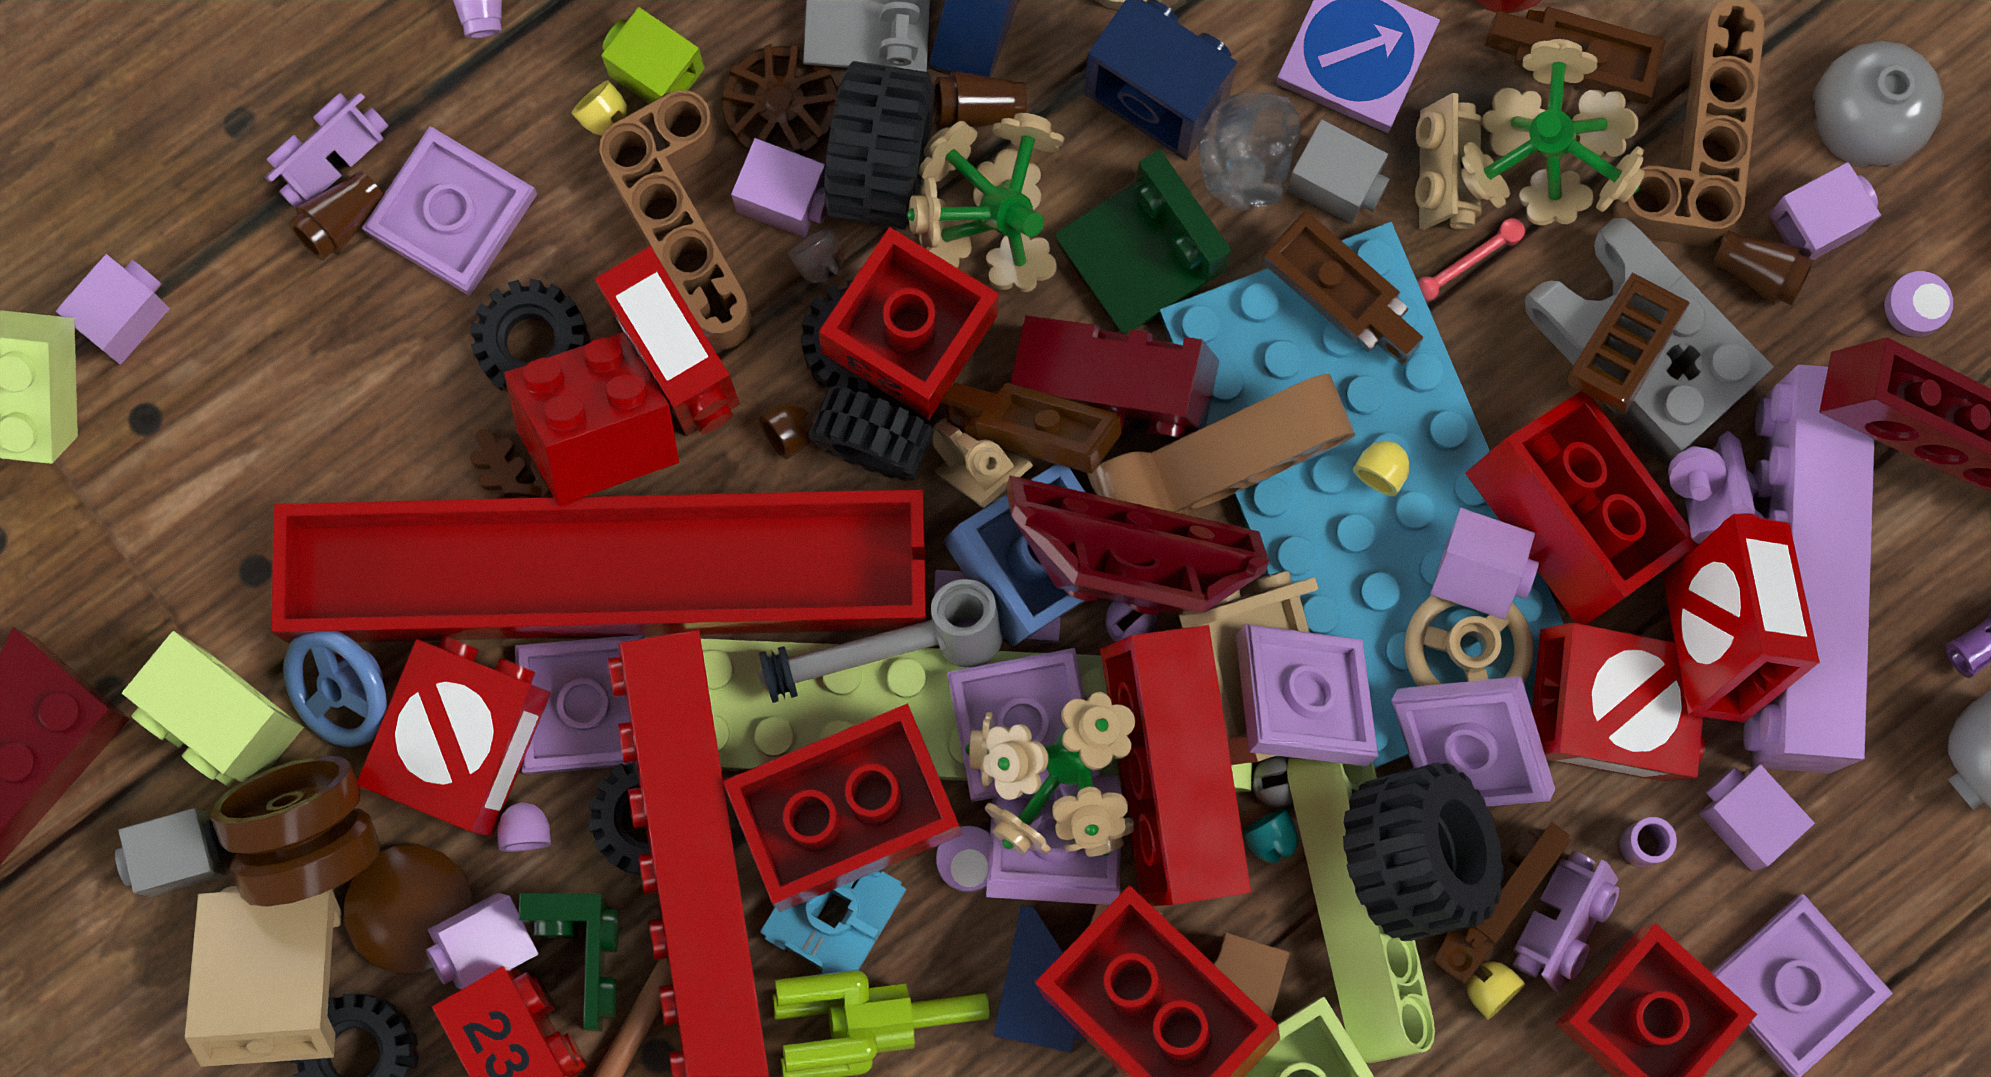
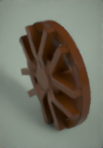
[722,44,837,156]

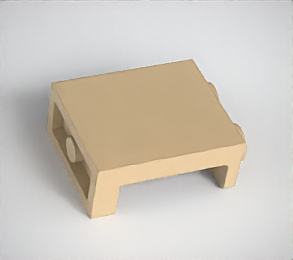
[1179,570,1319,765]
[185,886,342,1067]

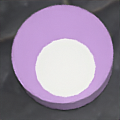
[1884,271,1953,337]
[936,826,990,893]

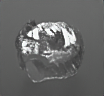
[1198,92,1300,211]

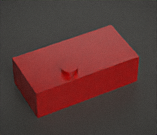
[1100,625,1251,907]

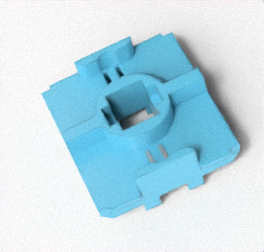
[760,871,907,974]

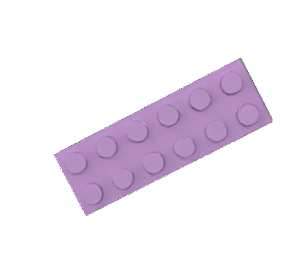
[1743,364,1874,774]

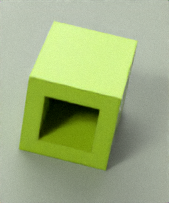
[601,7,705,104]

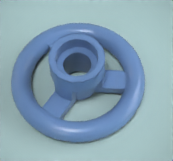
[283,631,387,748]

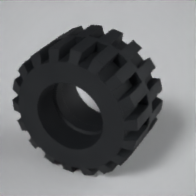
[824,61,934,230]
[1343,762,1503,941]

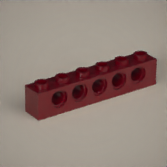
[1819,337,1991,494]

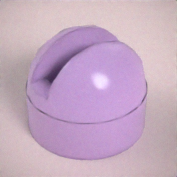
[1106,601,1157,642]
[497,802,551,852]

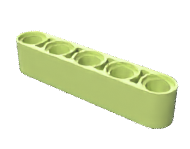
[1287,757,1435,1063]

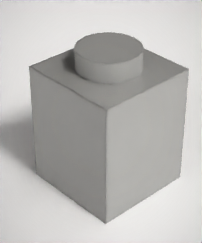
[1286,119,1390,225]
[115,808,226,897]

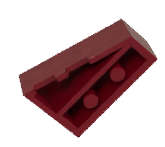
[1010,315,1220,440]
[0,627,130,865]

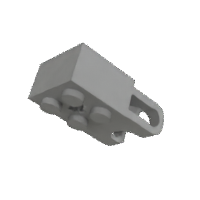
[1525,218,1774,467]

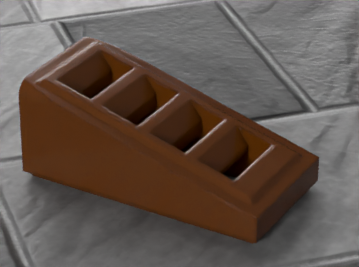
[1568,272,1690,414]

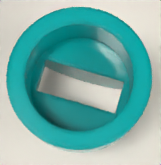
[1242,808,1298,864]

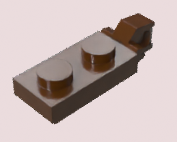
[1485,6,1666,104]
[1261,210,1423,365]
[943,383,1122,474]
[1432,822,1571,986]

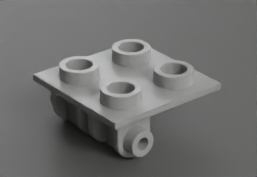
[803,0,930,72]

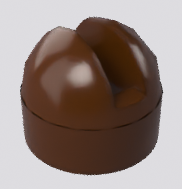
[759,403,813,459]

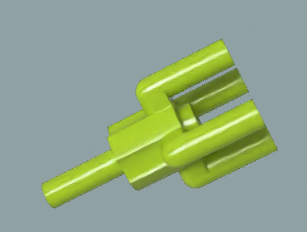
[772,970,989,1077]

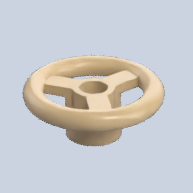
[1404,595,1534,687]

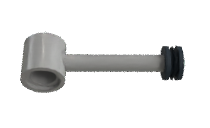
[758,579,1002,703]

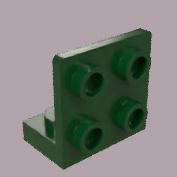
[1055,149,1232,335]
[519,893,619,1032]

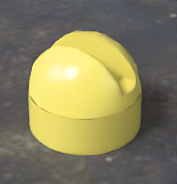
[571,80,627,136]
[1353,440,1409,496]
[1466,961,1525,1020]

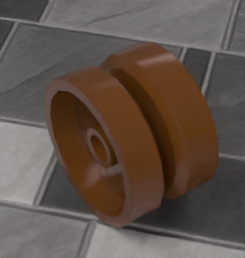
[210,756,380,907]

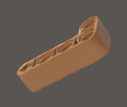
[1613,0,1764,247]
[599,90,752,349]
[1087,374,1356,515]

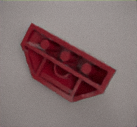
[1006,475,1269,616]

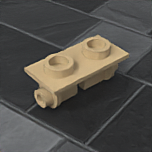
[1415,93,1482,230]
[931,418,1033,508]

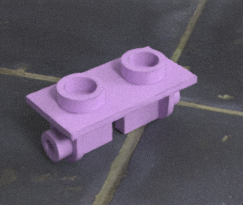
[264,93,388,209]
[1513,851,1619,993]

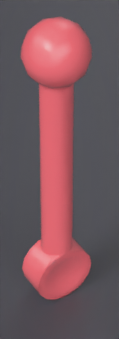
[1417,218,1525,301]

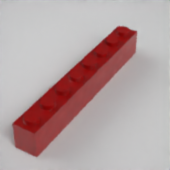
[607,630,769,1077]

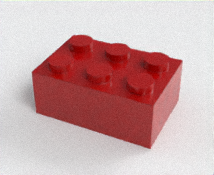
[1465,391,1699,625]
[723,703,962,912]
[1035,885,1280,1077]

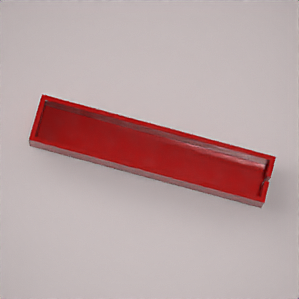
[271,489,927,644]

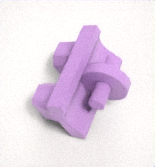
[1668,431,1764,544]

